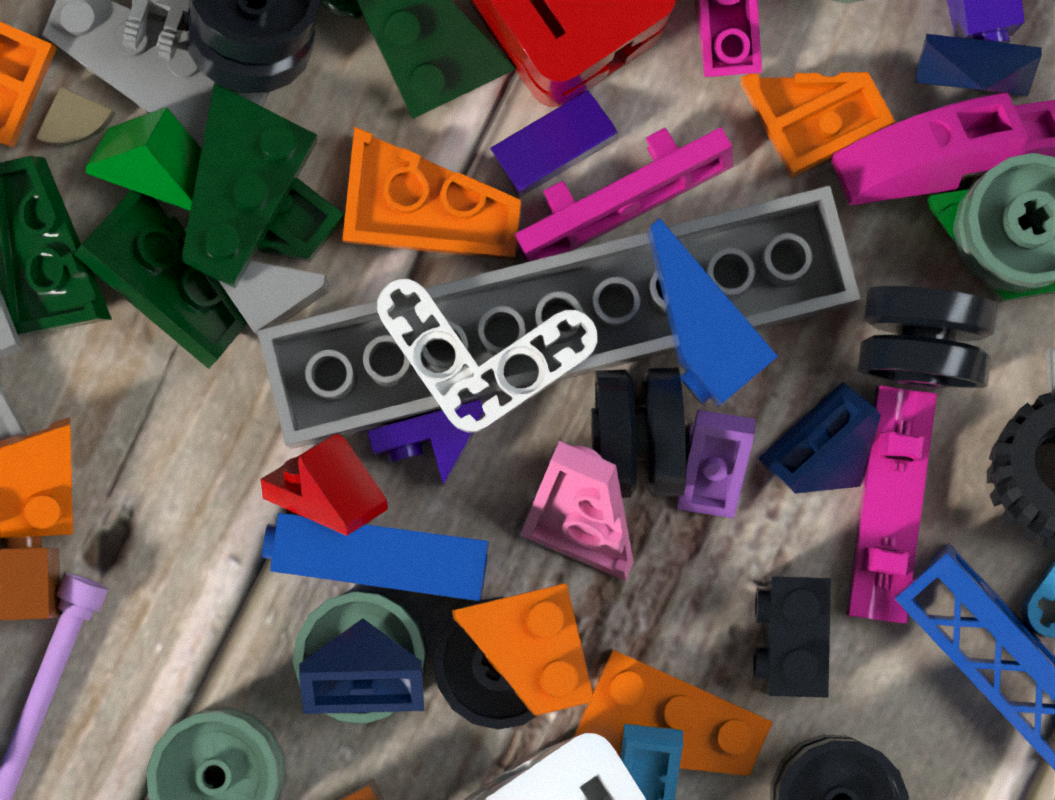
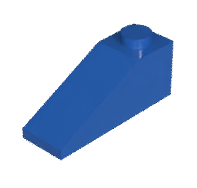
[647,218,778,408]

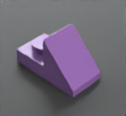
[677,409,756,519]

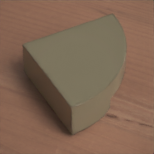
[36,87,116,147]

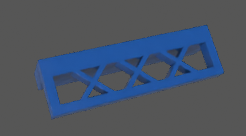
[895,542,1055,770]

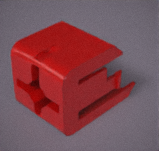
[469,0,676,107]

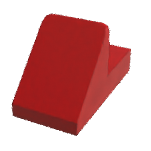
[260,433,388,536]

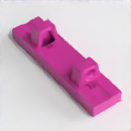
[515,127,734,262]
[846,385,937,624]

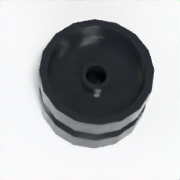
[186,0,321,93]
[857,286,998,389]
[591,367,686,498]
[433,596,538,730]
[770,734,909,800]

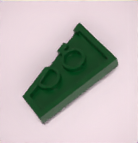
[0,155,112,338]

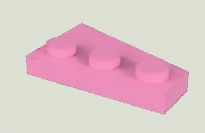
[520,441,634,581]

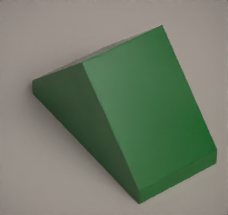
[86,107,202,210]

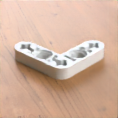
[377,279,597,433]

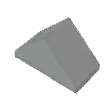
[219,261,330,337]

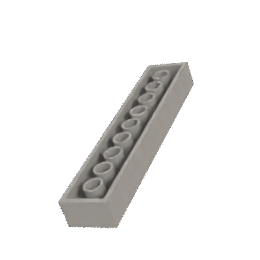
[257,186,860,449]

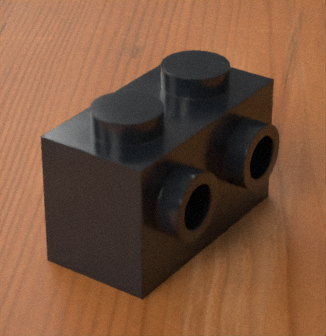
[753,576,831,698]

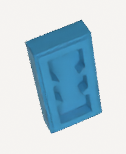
[620,724,683,800]

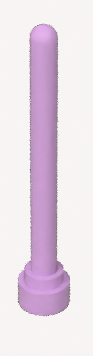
[0,573,109,800]

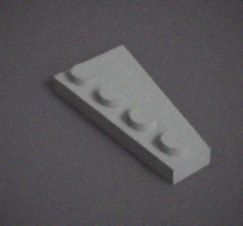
[42,0,269,149]

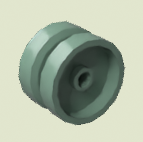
[953,153,1055,293]
[293,591,428,724]
[146,707,286,800]

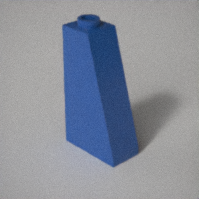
[262,513,490,601]

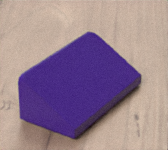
[490,90,619,198]

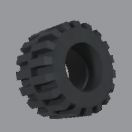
[986,392,1055,549]

